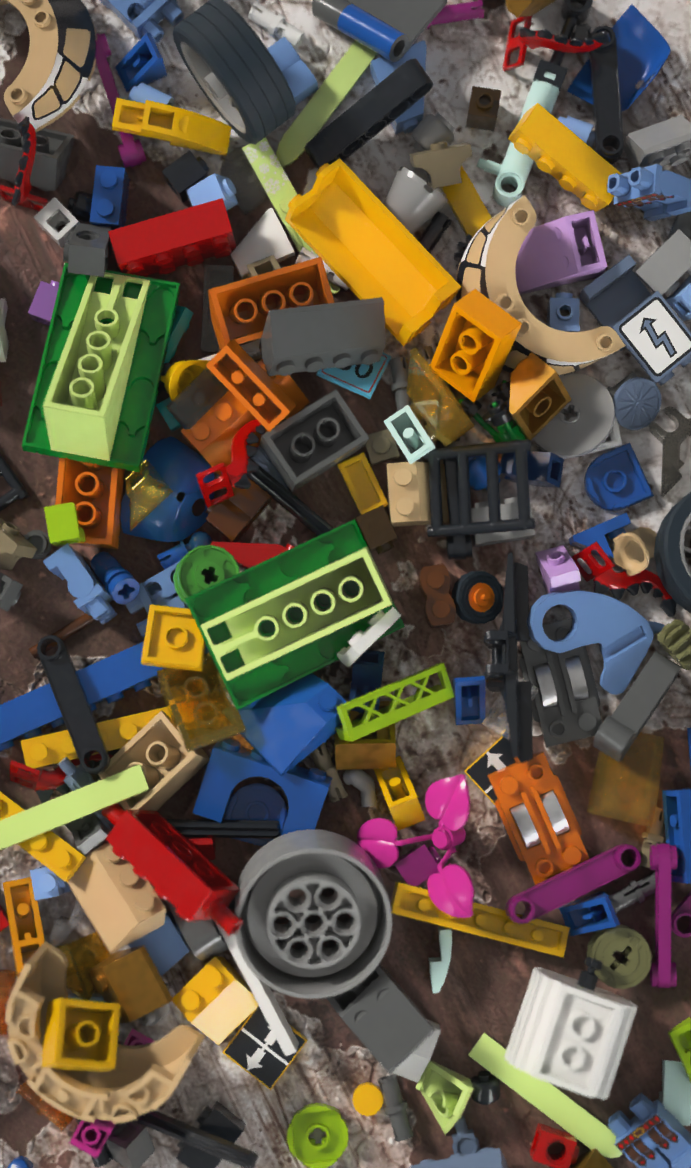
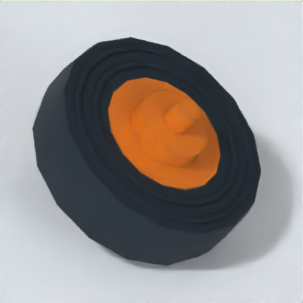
[452,571,504,624]

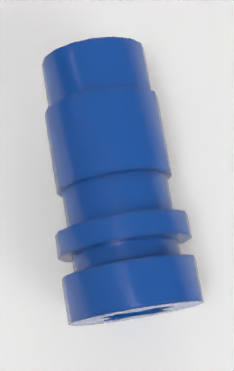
[91,552,140,604]

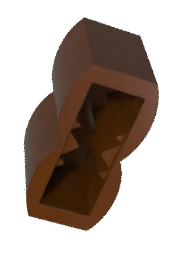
[206,478,272,542]
[419,564,456,628]

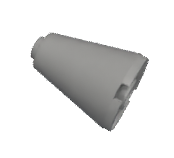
[383,166,448,234]

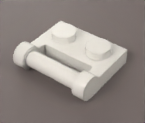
[337,607,402,667]

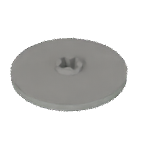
[533,373,615,458]

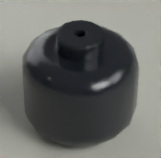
[67,191,93,221]
[471,1070,501,1105]

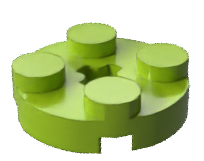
[287,1103,348,1168]

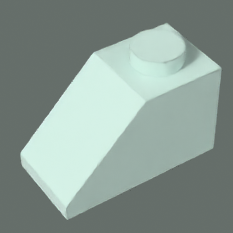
[384,405,436,464]

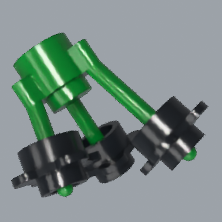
[454,380,527,442]

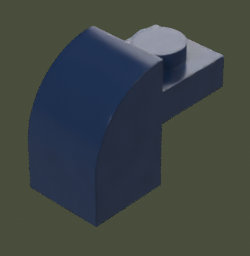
[501,451,564,488]
[349,650,385,714]

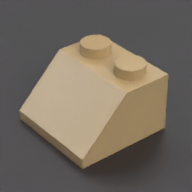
[386,461,449,527]

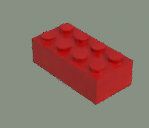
[108,198,236,277]

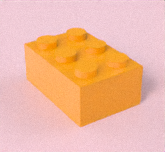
[429,289,522,403]

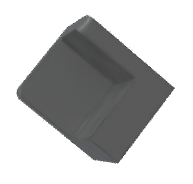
[106,1121,155,1168]

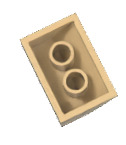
[98,711,210,811]
[66,843,166,954]

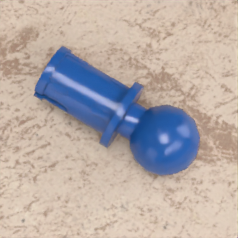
[157,531,212,570]

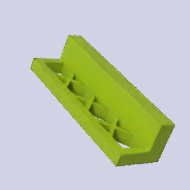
[335,663,455,742]

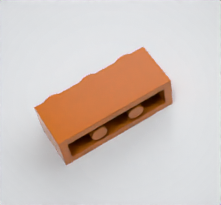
[205,339,296,432]

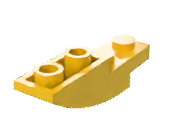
[112,98,232,156]

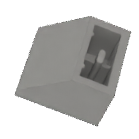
[623,115,691,169]

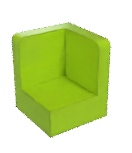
[44,502,86,547]

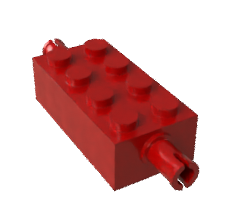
[101,803,243,936]

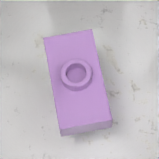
[535,545,581,594]

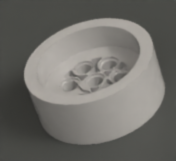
[235,829,392,999]

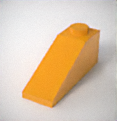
[3,877,45,979]

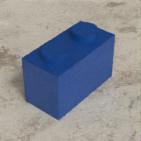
[89,165,130,230]

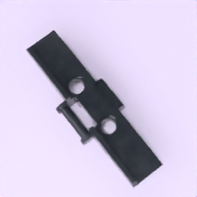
[484,553,533,764]

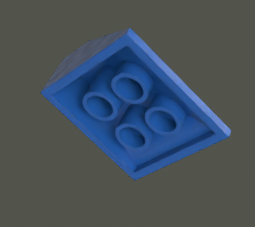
[222,673,350,777]

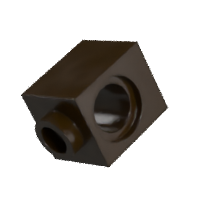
[466,86,501,131]
[356,505,398,555]

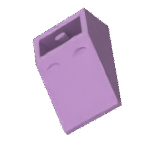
[516,210,607,294]

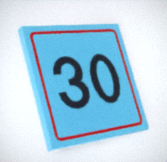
[316,353,392,399]

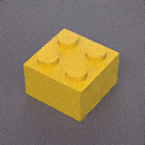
[41,998,120,1072]

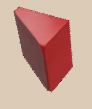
[186,837,216,860]

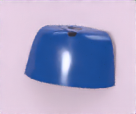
[567,4,671,112]
[120,436,215,542]

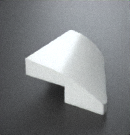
[231,207,295,280]

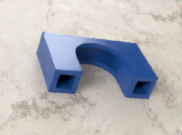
[192,738,332,836]

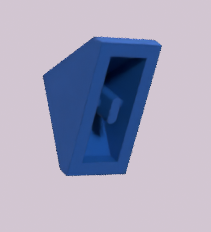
[115,33,167,92]
[452,676,486,725]
[559,891,620,937]

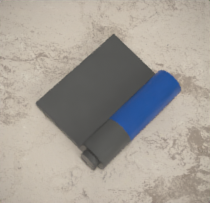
[312,0,448,62]

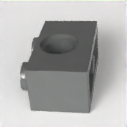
[63,223,113,277]

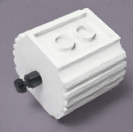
[504,957,638,1100]

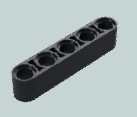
[304,58,433,170]

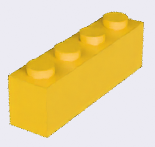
[508,103,622,212]

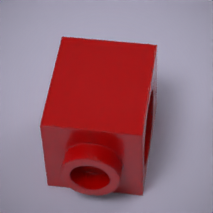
[529,1123,579,1168]

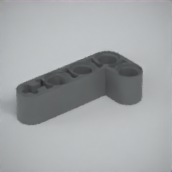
[593,652,682,763]
[166,900,229,963]

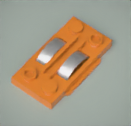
[487,751,590,885]

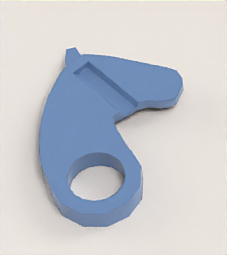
[527,590,664,695]

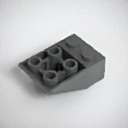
[327,963,435,1074]

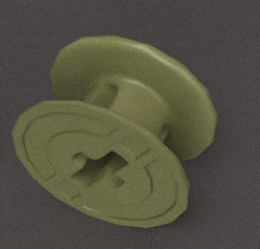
[586,924,652,989]

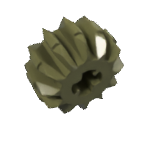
[657,619,691,670]

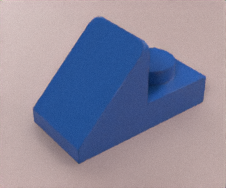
[568,512,631,559]

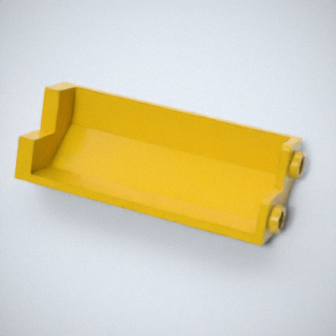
[285,158,461,346]

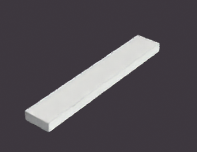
[215,922,299,1056]

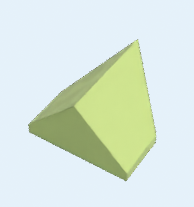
[415,1060,474,1135]

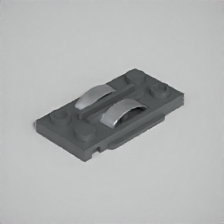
[519,618,602,747]

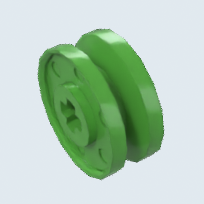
[173,545,240,606]

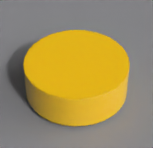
[353,1082,383,1116]

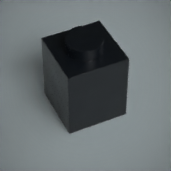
[162,150,210,203]

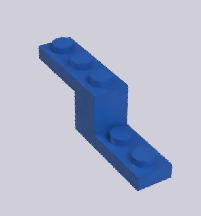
[662,728,691,883]

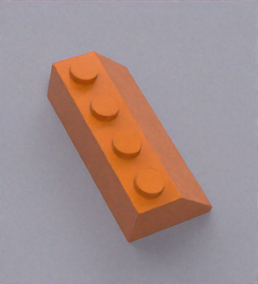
[208,257,335,349]
[181,359,310,477]
[55,458,125,549]

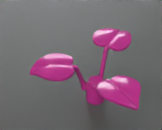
[356,774,474,918]

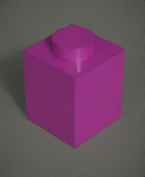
[394,842,442,887]

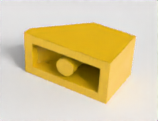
[374,756,426,831]

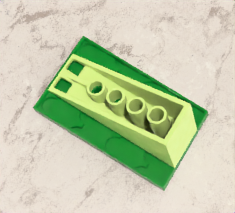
[22,263,180,473]
[184,519,405,710]

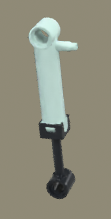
[477,0,593,207]

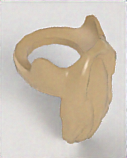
[612,527,657,576]

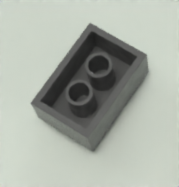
[259,389,369,492]

